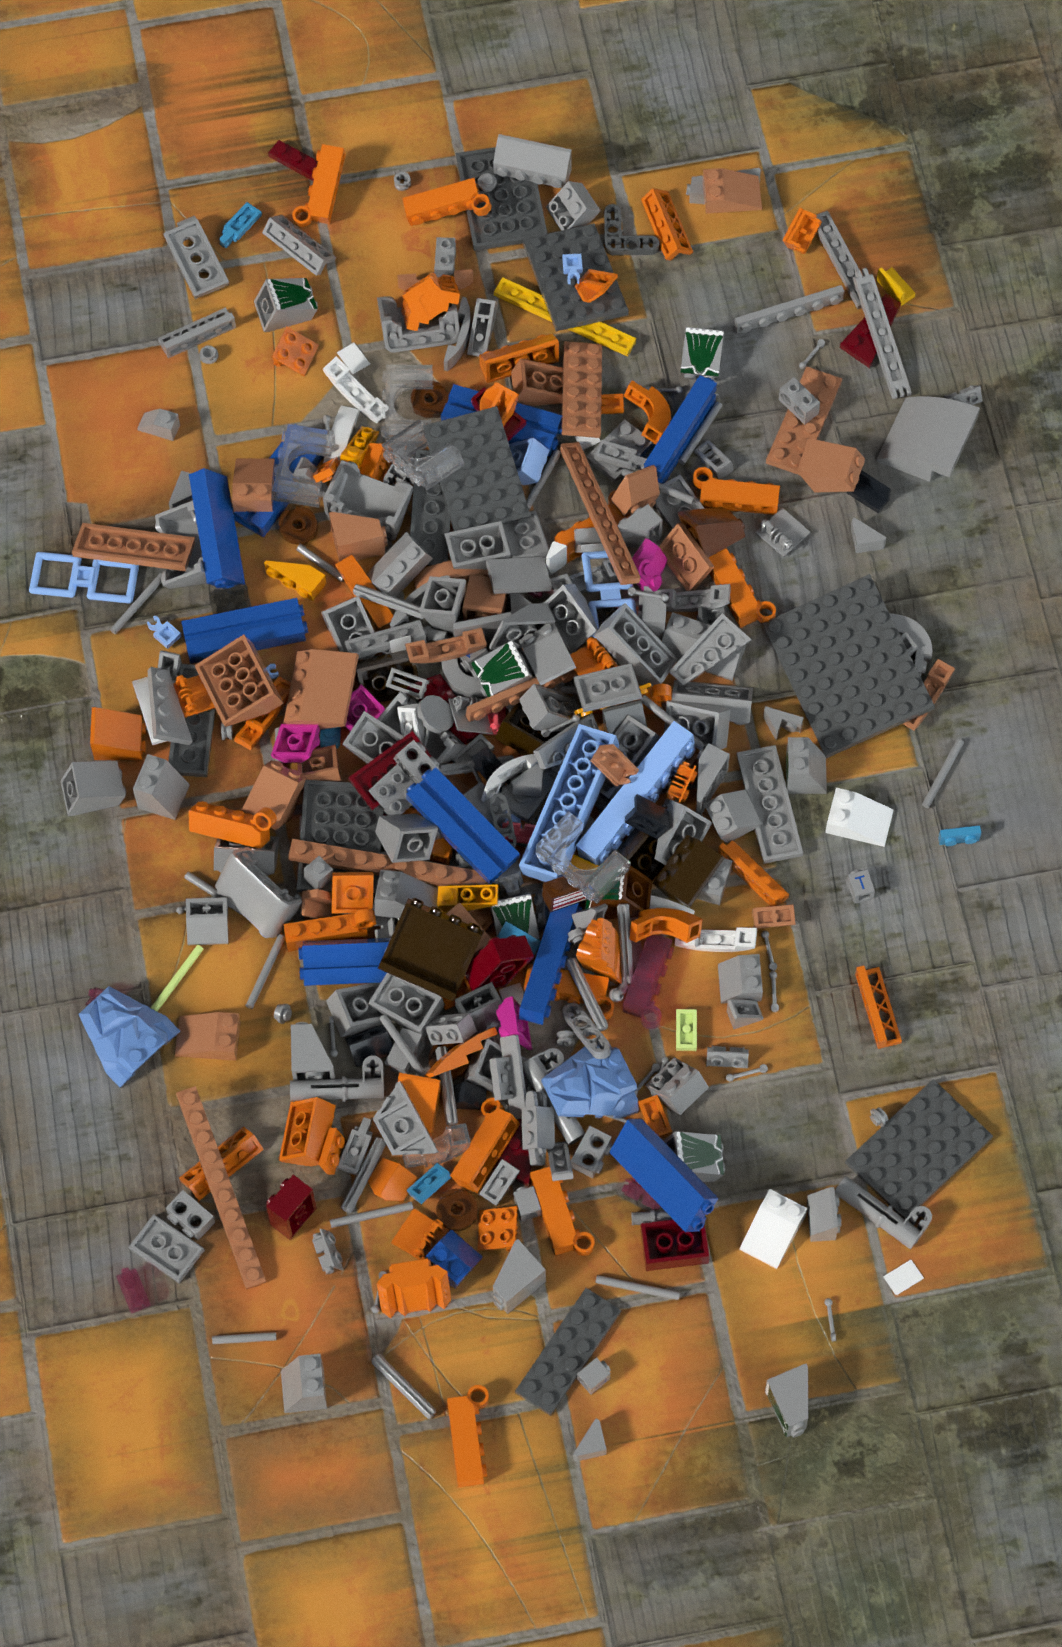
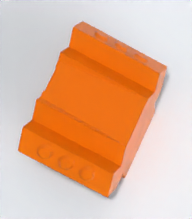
[401,272,460,331]
[576,918,622,984]
[377,1258,451,1318]

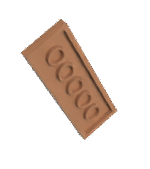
[562,341,602,438]
[766,366,842,475]
[72,523,196,571]

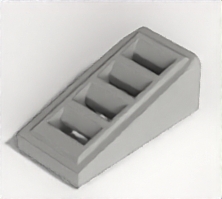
[694,440,734,480]

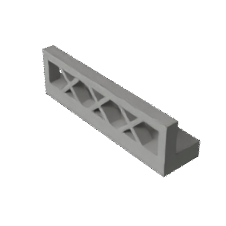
[262,215,336,276]
[158,308,236,358]
[344,620,427,660]

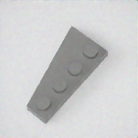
[669,613,752,686]
[147,667,193,745]
[533,714,599,769]

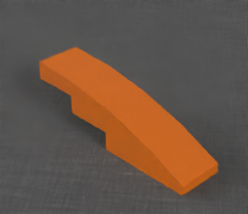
[335,555,393,630]
[234,676,291,750]
[424,1027,498,1078]

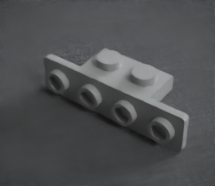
[489,1035,526,1119]

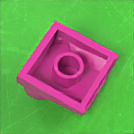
[632,539,668,592]
[346,685,385,732]
[271,724,320,763]
[496,996,532,1050]

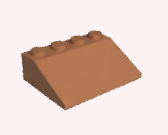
[194,634,283,727]
[284,649,359,729]

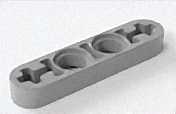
[562,1003,611,1059]

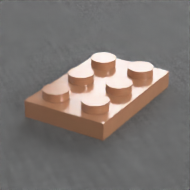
[659,523,714,591]

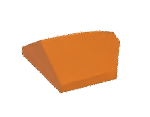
[575,269,618,303]
[480,382,519,426]
[368,1158,418,1202]

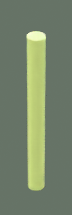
[150,945,204,1012]

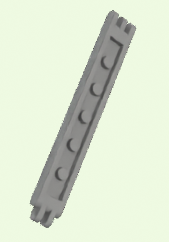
[854,268,911,399]

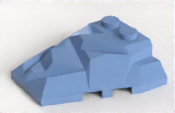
[79,986,180,1088]
[541,1045,639,1119]

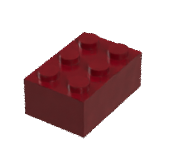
[465,935,534,991]
[266,1174,317,1240]
[640,1220,709,1271]

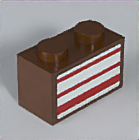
[542,870,589,912]

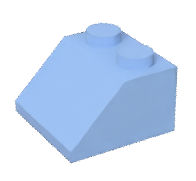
[509,438,549,485]

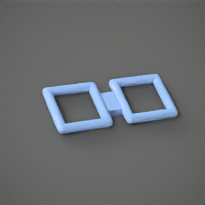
[582,551,637,638]
[29,552,139,604]

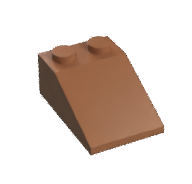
[702,168,762,214]
[511,358,563,406]
[232,459,275,512]
[175,1012,241,1061]

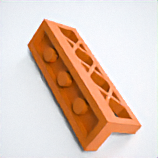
[641,188,693,261]
[718,840,789,906]
[855,965,902,1049]
[179,1126,264,1201]

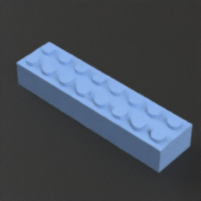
[576,721,696,868]
[519,724,619,882]

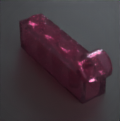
[623,934,675,1029]

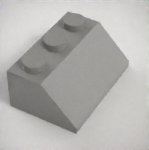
[367,532,433,597]
[214,836,279,876]

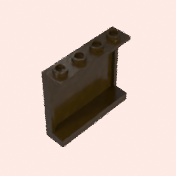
[378,898,484,1001]

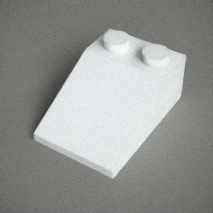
[826,788,893,847]
[739,1189,807,1269]

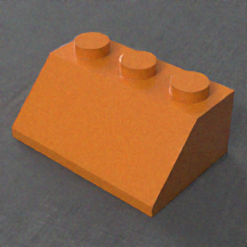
[279,1097,336,1167]

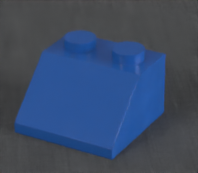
[425,1230,483,1289]

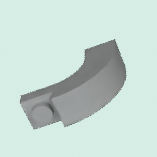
[890,613,932,677]
[442,658,486,700]

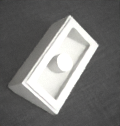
[546,541,567,576]
[397,704,426,743]

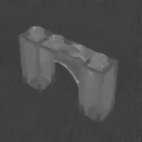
[381,364,433,444]
[381,420,465,490]
[272,424,335,508]
[535,811,631,904]

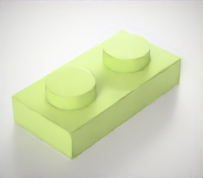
[676,1009,697,1051]

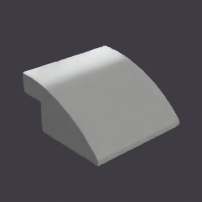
[876,396,980,482]

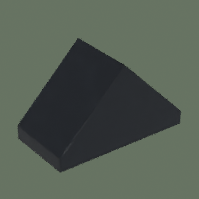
[453,1082,487,1110]

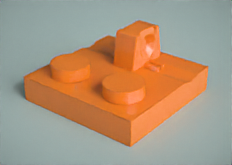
[331,872,374,913]

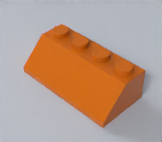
[479,333,559,383]

